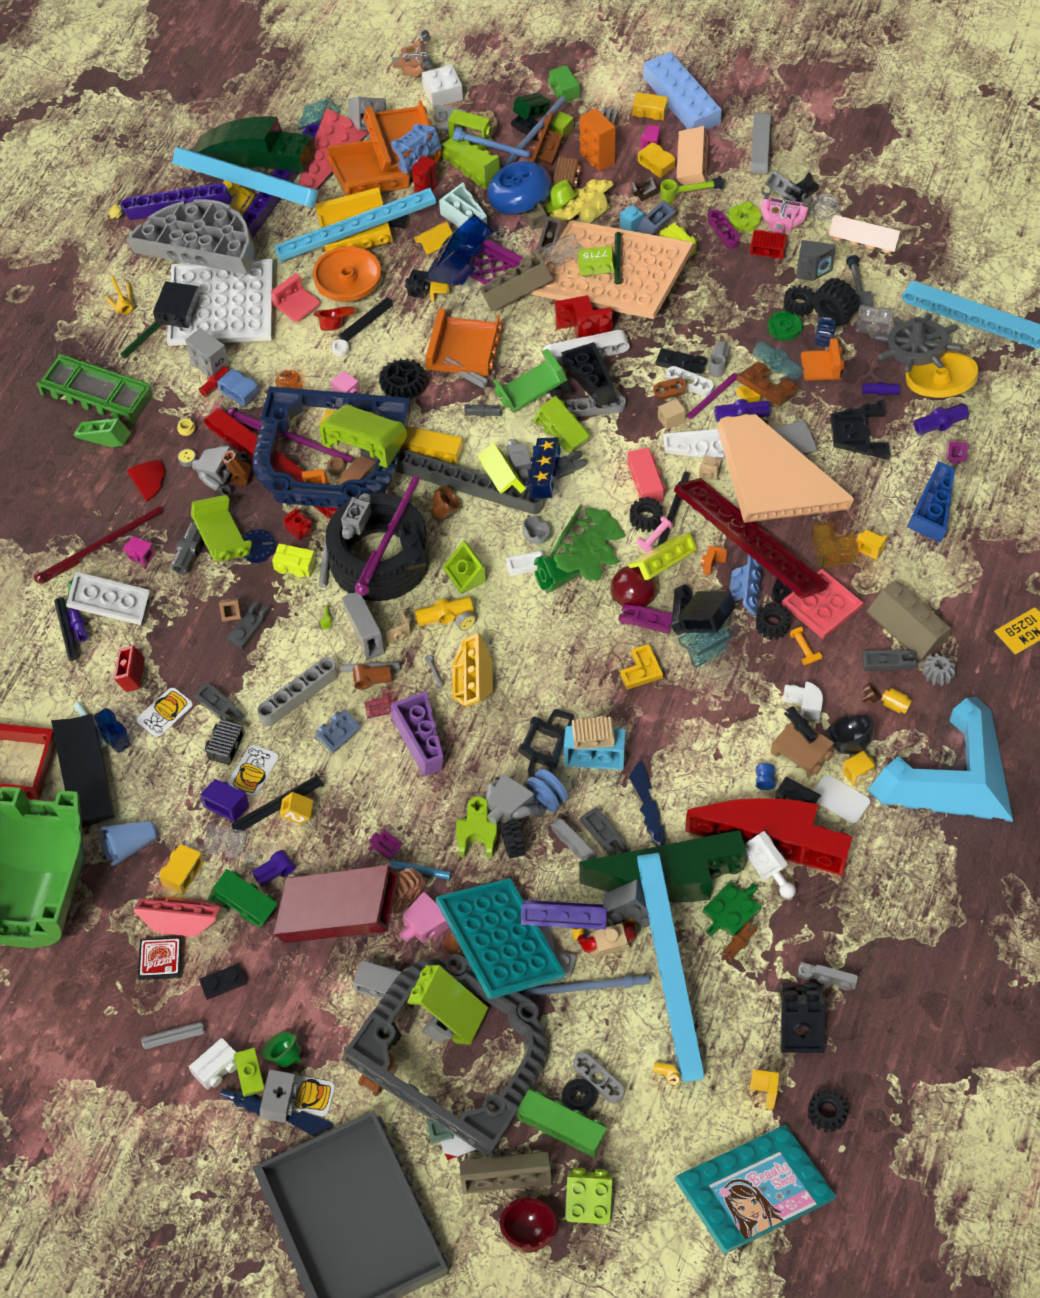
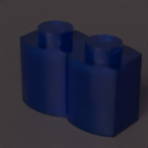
[94,708,131,753]

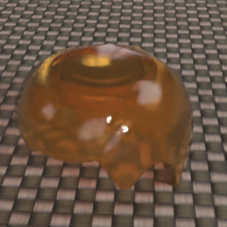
[275,370,303,389]

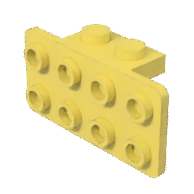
[549,179,613,223]

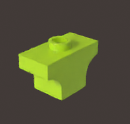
[234,1048,265,1097]

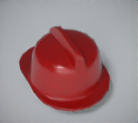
[313,307,355,331]

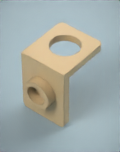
[385,609,411,644]

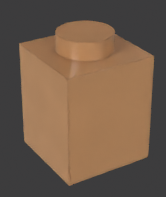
[219,597,243,622]

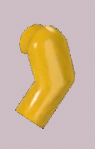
[653,1062,682,1085]

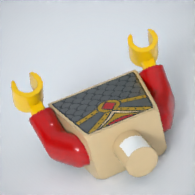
[572,918,637,958]

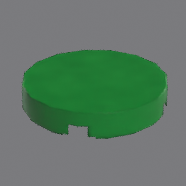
[767,311,803,341]

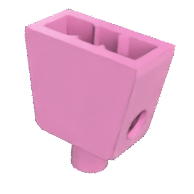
[399,892,449,943]

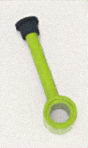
[660,176,723,203]

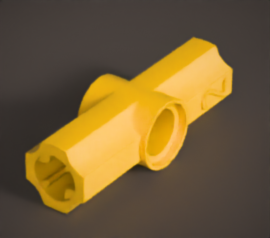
[414,596,474,626]

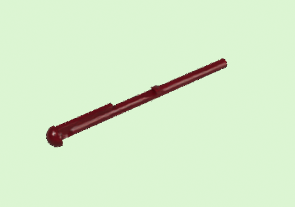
[33,507,163,584]

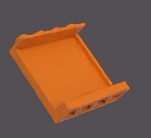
[364,100,442,172]
[327,140,410,196]
[425,308,503,376]

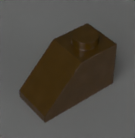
[537,216,568,253]

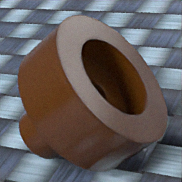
[860,683,881,703]

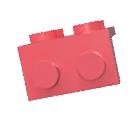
[271,273,320,322]

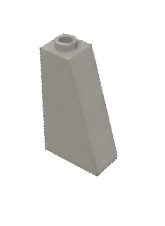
[342,592,384,660]

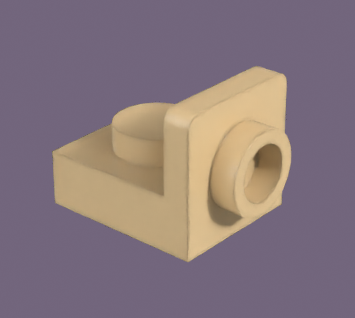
[699,456,722,480]

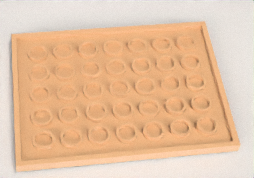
[530,220,694,319]

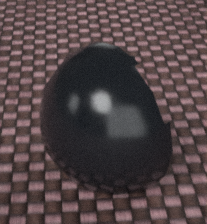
[825,714,875,755]

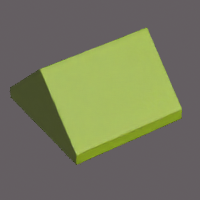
[442,541,486,594]

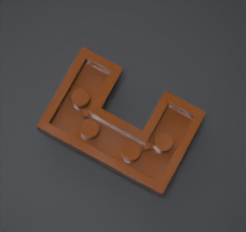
[736,361,800,406]

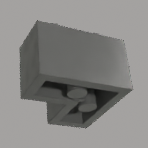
[603,880,650,928]

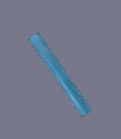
[390,860,451,880]

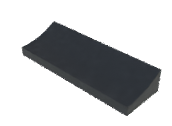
[51,714,115,828]

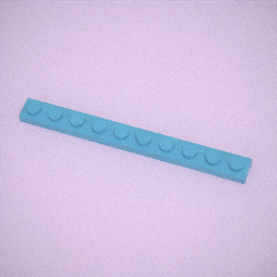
[274,188,436,262]

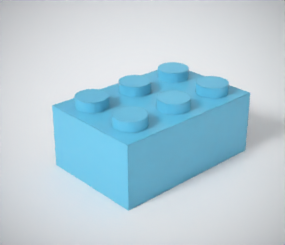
[564,726,625,770]

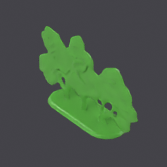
[551,504,625,581]

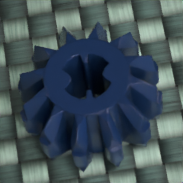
[815,317,836,347]

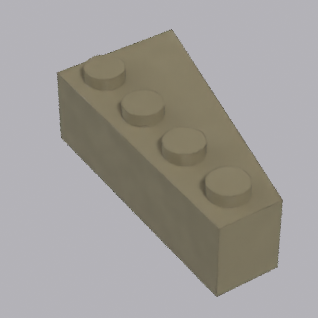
[480,250,553,312]

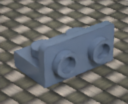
[314,710,361,754]

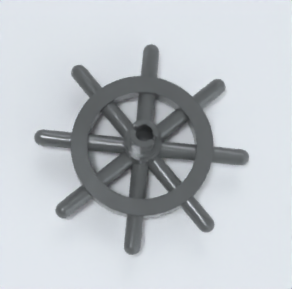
[873,313,963,372]

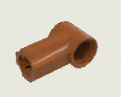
[221,450,252,486]
[352,664,392,690]

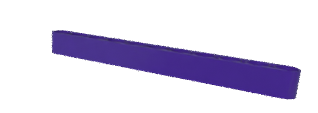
[242,123,320,238]

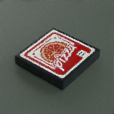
[138,937,183,980]

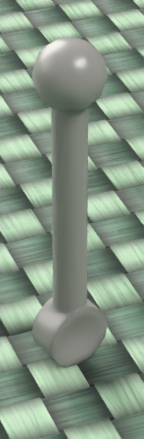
[425,655,444,688]

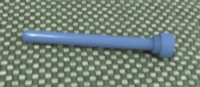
[453,127,530,158]

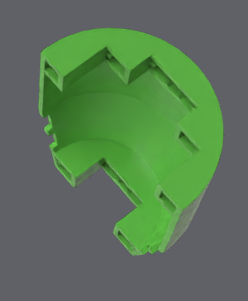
[0,787,84,948]

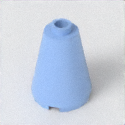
[99,821,158,866]

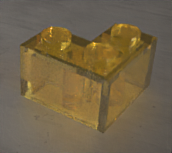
[811,522,858,568]

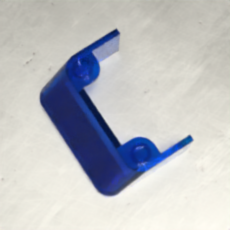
[425,214,494,286]

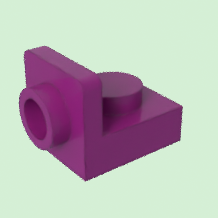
[368,829,403,861]

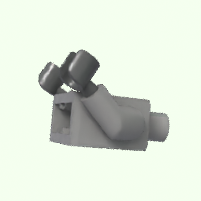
[192,445,249,496]
[486,774,547,824]

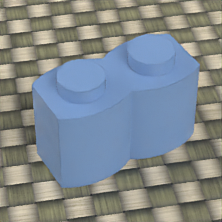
[217,369,259,406]

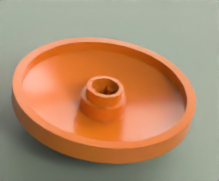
[313,246,381,302]

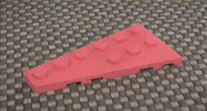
[298,108,369,190]

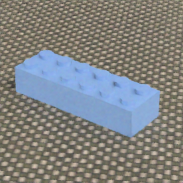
[643,52,721,130]

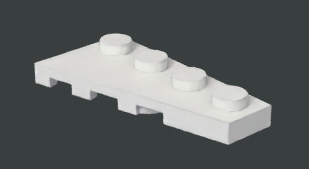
[663,429,726,461]

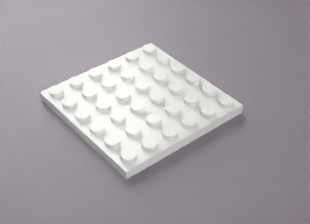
[167,259,273,346]

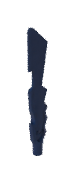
[629,761,666,846]
[220,1088,333,1136]

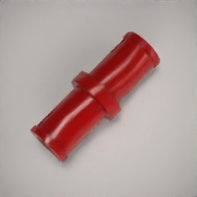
[198,366,229,397]

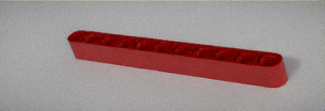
[204,408,339,519]

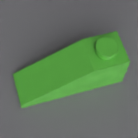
[73,418,131,447]

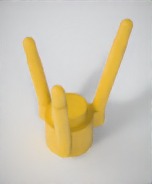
[105,275,134,314]

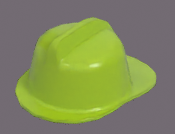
[544,179,579,213]

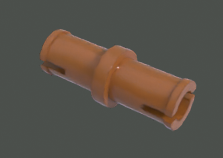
[721,922,757,962]

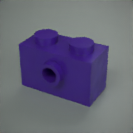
[200,779,250,822]

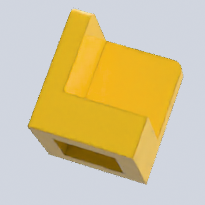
[430,275,450,301]

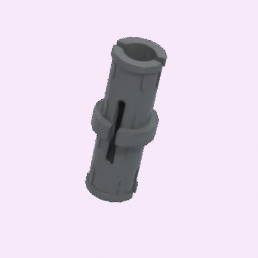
[464,403,501,417]

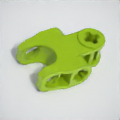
[456,796,498,858]

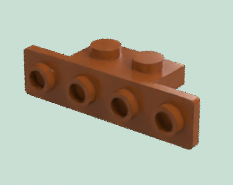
[528,111,563,166]

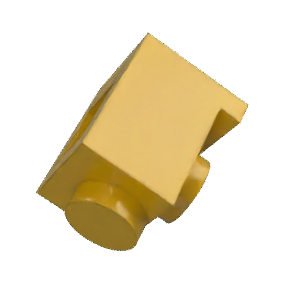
[856,529,887,560]

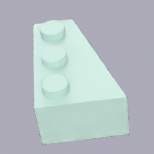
[439,182,487,235]

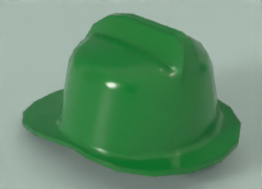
[262,1032,302,1067]

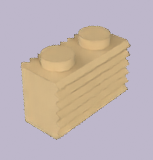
[572,716,614,750]

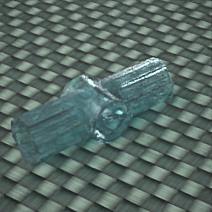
[753,341,804,381]

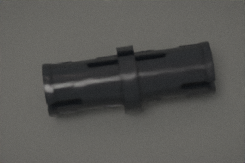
[784,706,819,744]

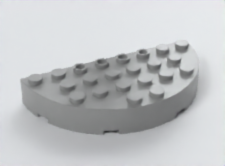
[127,199,255,274]

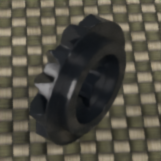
[562,1079,597,1113]

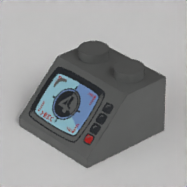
[796,240,836,281]

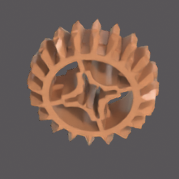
[391,867,425,917]

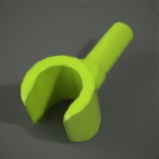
[319,605,332,630]

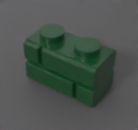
[513,92,550,120]

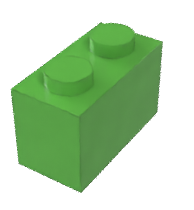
[548,65,580,102]

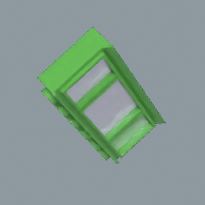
[37,354,153,426]

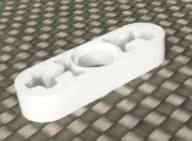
[666,366,714,397]

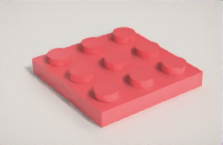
[782,569,863,639]

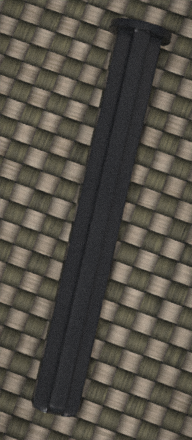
[231,773,324,834]

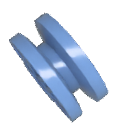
[526,769,568,813]

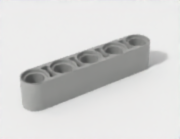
[750,113,771,175]
[258,657,338,726]

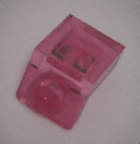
[364,689,392,719]

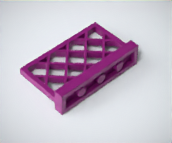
[448,231,523,285]

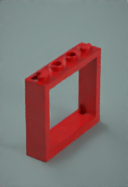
[0,723,56,800]

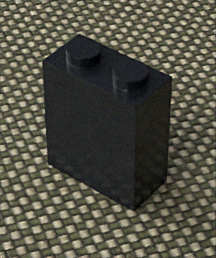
[153,281,201,328]
[678,591,736,633]

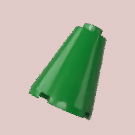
[534,555,581,593]

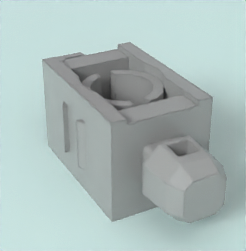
[506,439,532,482]
[341,493,371,539]

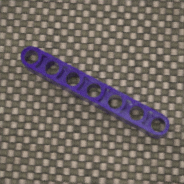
[120,183,232,220]

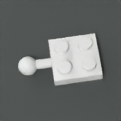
[744,831,796,899]

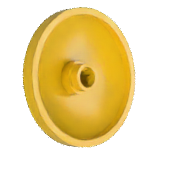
[906,351,978,398]

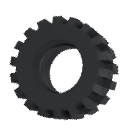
[812,278,860,326]

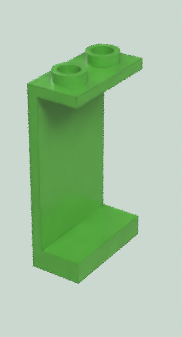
[493,348,567,413]

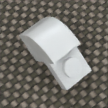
[783,682,823,721]

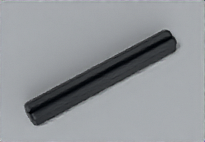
[339,297,393,341]
[54,597,79,661]

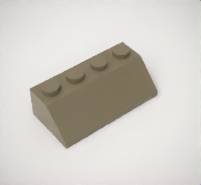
[866,580,951,662]
[460,1150,551,1194]

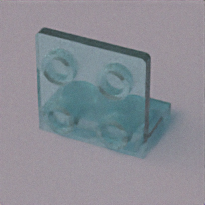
[297,97,341,130]

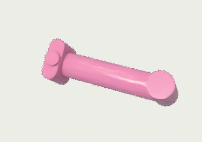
[636,516,673,552]

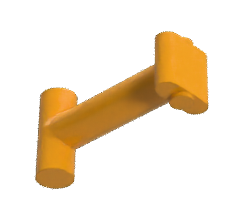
[790,626,822,666]

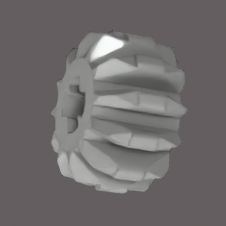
[922,653,956,687]

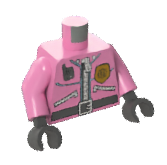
[761,186,813,233]

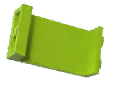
[191,495,251,562]
[407,965,488,1044]

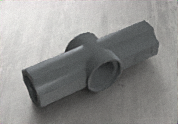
[171,522,202,575]

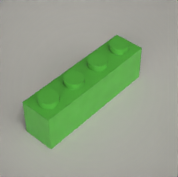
[517,1089,607,1158]

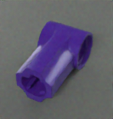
[252,850,296,887]

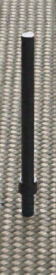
[656,471,690,547]

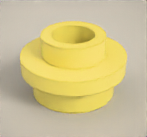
[108,203,123,219]
[177,419,195,436]

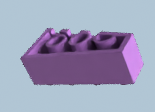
[391,691,443,777]

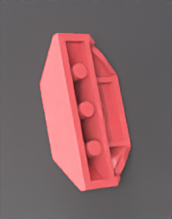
[134,897,221,937]

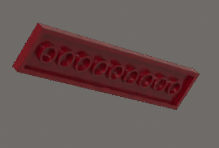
[674,478,829,599]

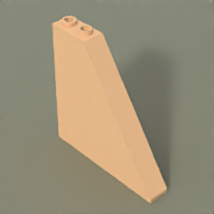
[717,414,854,523]

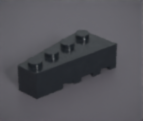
[561,342,616,406]

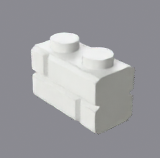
[189,1038,237,1090]

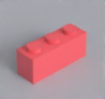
[627,448,666,502]

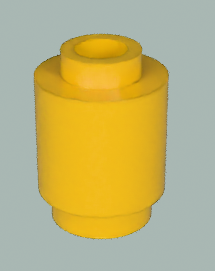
[881,688,912,714]

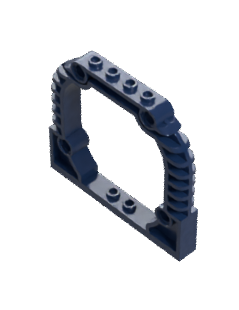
[252,386,411,508]

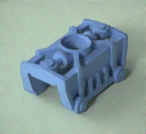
[391,124,442,174]

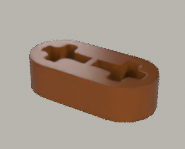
[653,378,687,400]

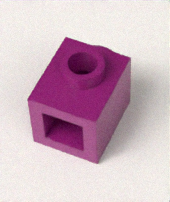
[945,439,968,464]

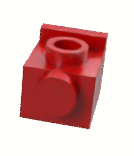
[283,507,313,541]

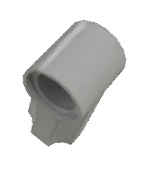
[709,341,730,377]

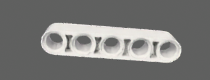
[543,330,630,366]

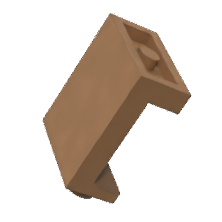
[771,722,834,779]

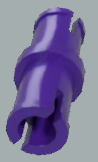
[862,382,900,396]
[67,608,89,642]

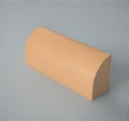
[677,126,708,185]

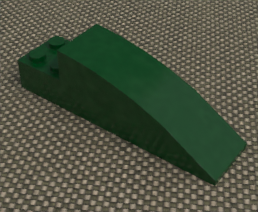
[192,116,317,172]
[579,830,746,902]

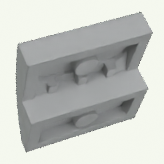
[773,420,817,455]

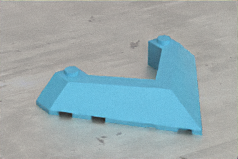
[868,697,1013,822]

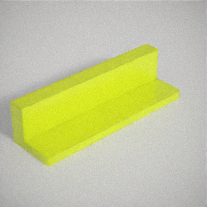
[478,442,526,493]
[628,533,697,580]

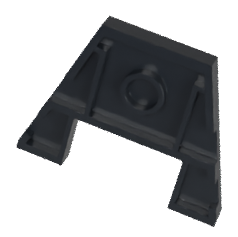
[830,400,890,460]

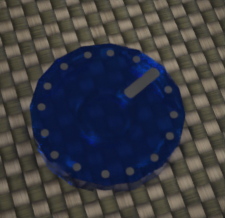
[242,529,276,563]

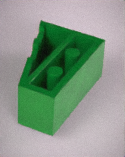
[208,869,278,928]

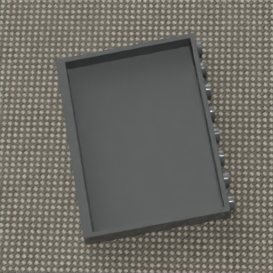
[252,1111,450,1298]

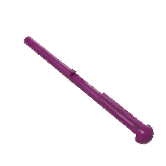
[228,407,354,463]
[355,476,420,596]

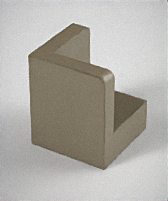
[524,202,546,230]

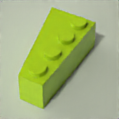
[441,137,500,190]

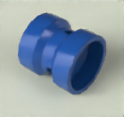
[756,763,776,790]

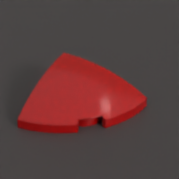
[126,460,165,502]

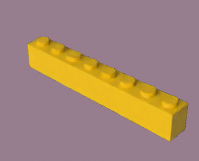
[319,409,463,465]

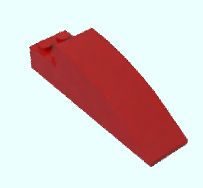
[685,798,853,876]

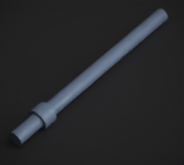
[501,96,566,168]
[523,975,650,996]

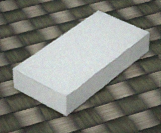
[506,550,543,576]

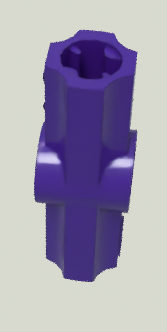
[714,399,770,422]
[913,404,969,435]

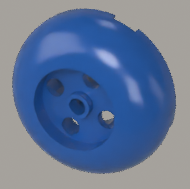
[487,161,552,214]

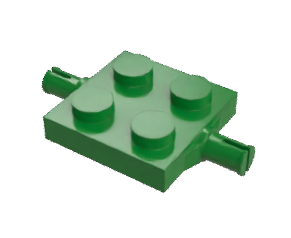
[703,882,762,937]

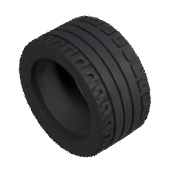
[325,493,429,601]

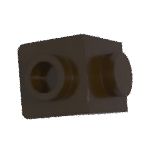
[631,177,659,201]

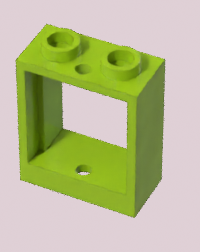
[448,109,493,151]

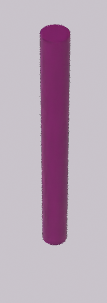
[687,373,737,419]

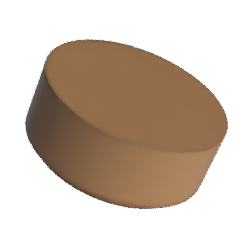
[327,457,345,475]

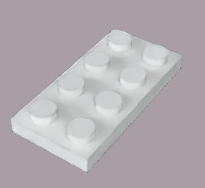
[66,571,150,625]

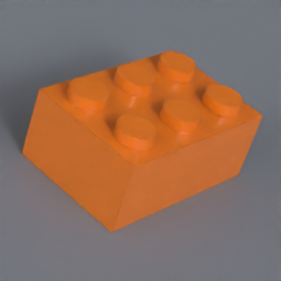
[579,108,615,171]

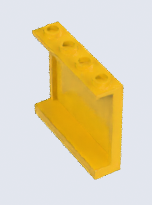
[315,187,393,252]

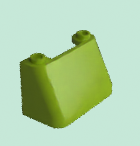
[319,405,407,468]

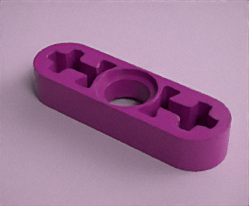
[708,209,739,248]

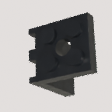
[777,982,825,1053]

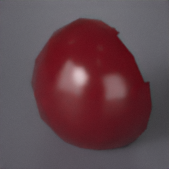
[610,566,658,607]
[499,1197,558,1253]

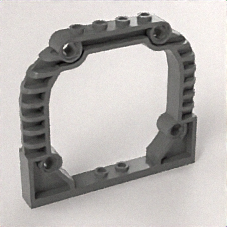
[341,954,547,1156]

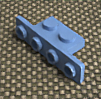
[729,554,762,615]

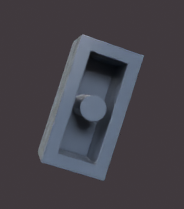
[637,200,676,235]

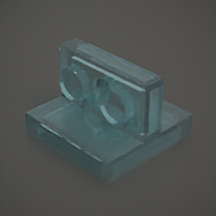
[677,628,731,668]

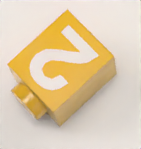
[842,751,875,786]
[279,792,313,825]

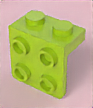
[565,1168,613,1224]

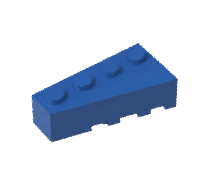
[907,461,955,543]

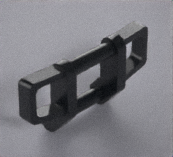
[518,709,574,778]

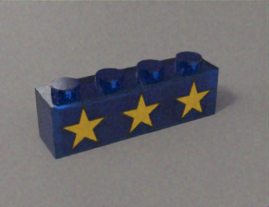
[526,437,561,499]

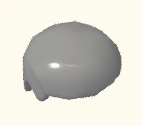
[522,516,551,544]

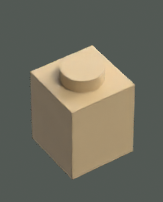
[658,399,687,430]

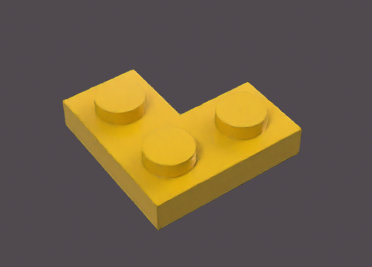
[620,644,663,690]

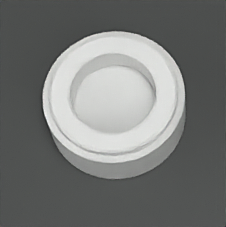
[331,339,349,357]

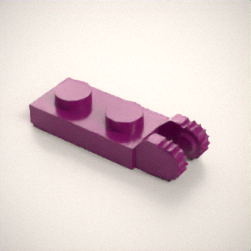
[618,604,672,634]

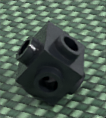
[405,269,431,299]

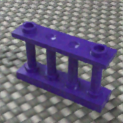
[521,900,607,930]

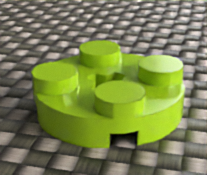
[728,201,762,232]

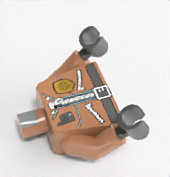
[392,29,433,77]

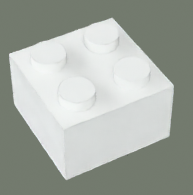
[422,65,463,108]

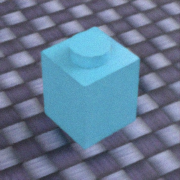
[620,204,644,232]

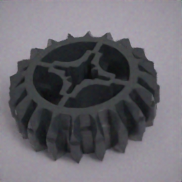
[379,358,427,400]

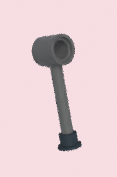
[846,255,872,309]

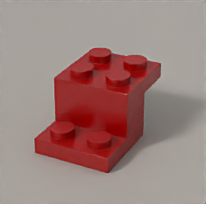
[554,295,612,338]

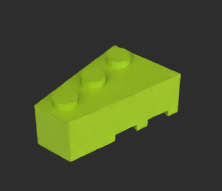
[533,396,590,454]

